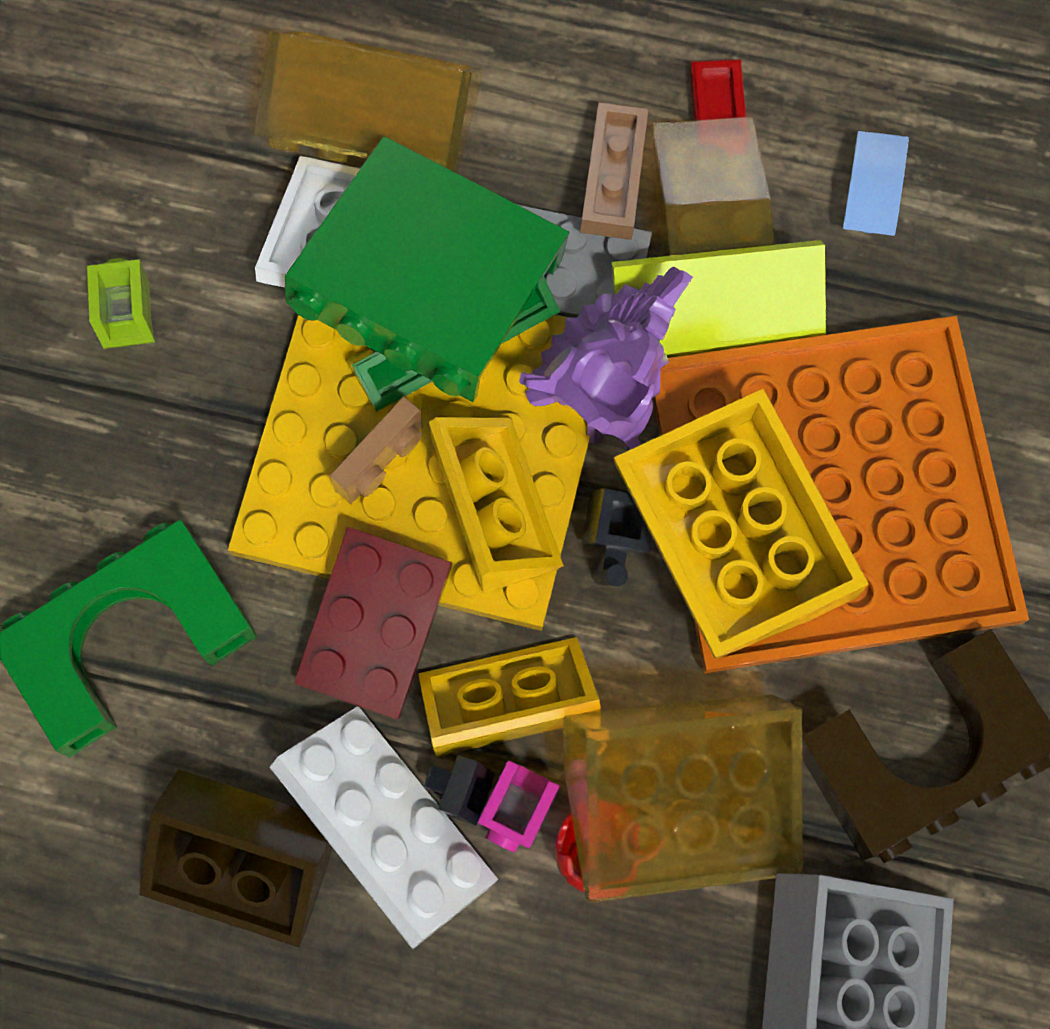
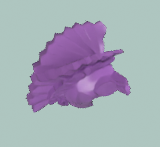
[519,266,693,451]

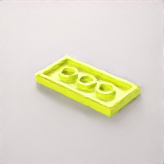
[611,240,826,358]

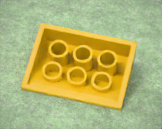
[613,389,869,659]

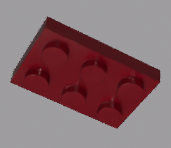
[294,527,453,720]

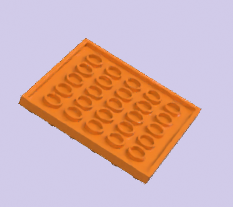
[653,316,1029,674]

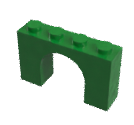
[0,519,257,758]

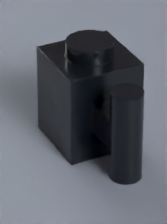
[582,488,651,586]

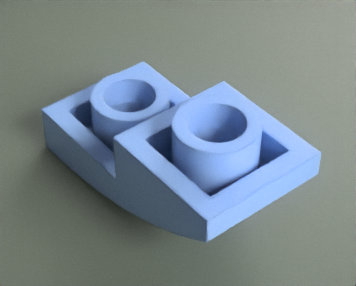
[843,131,909,236]

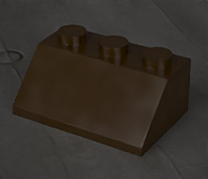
[139,769,333,947]

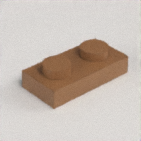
[330,396,423,504]

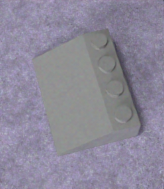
[762,874,954,1029]

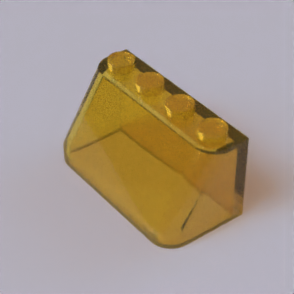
[254,30,483,174]

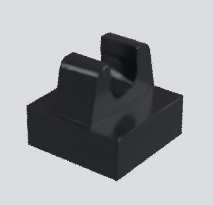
[423,755,495,826]

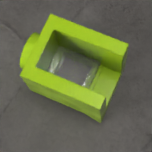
[87,259,155,349]

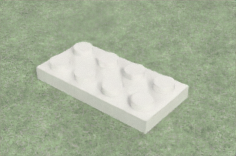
[270,706,498,949]

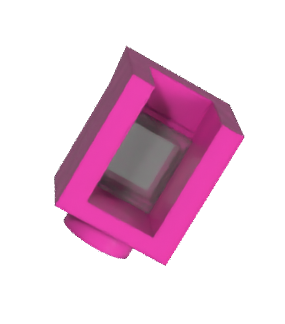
[478,760,561,853]

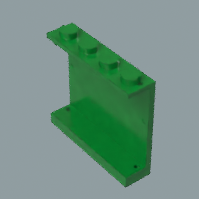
[285,136,569,402]

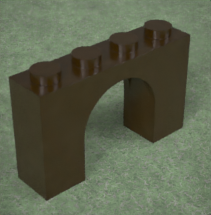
[793,629,1050,864]

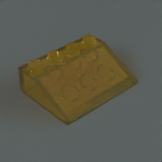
[563,694,803,903]

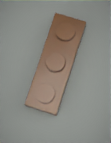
[580,102,648,240]

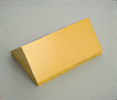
[429,417,564,594]
[418,637,601,757]

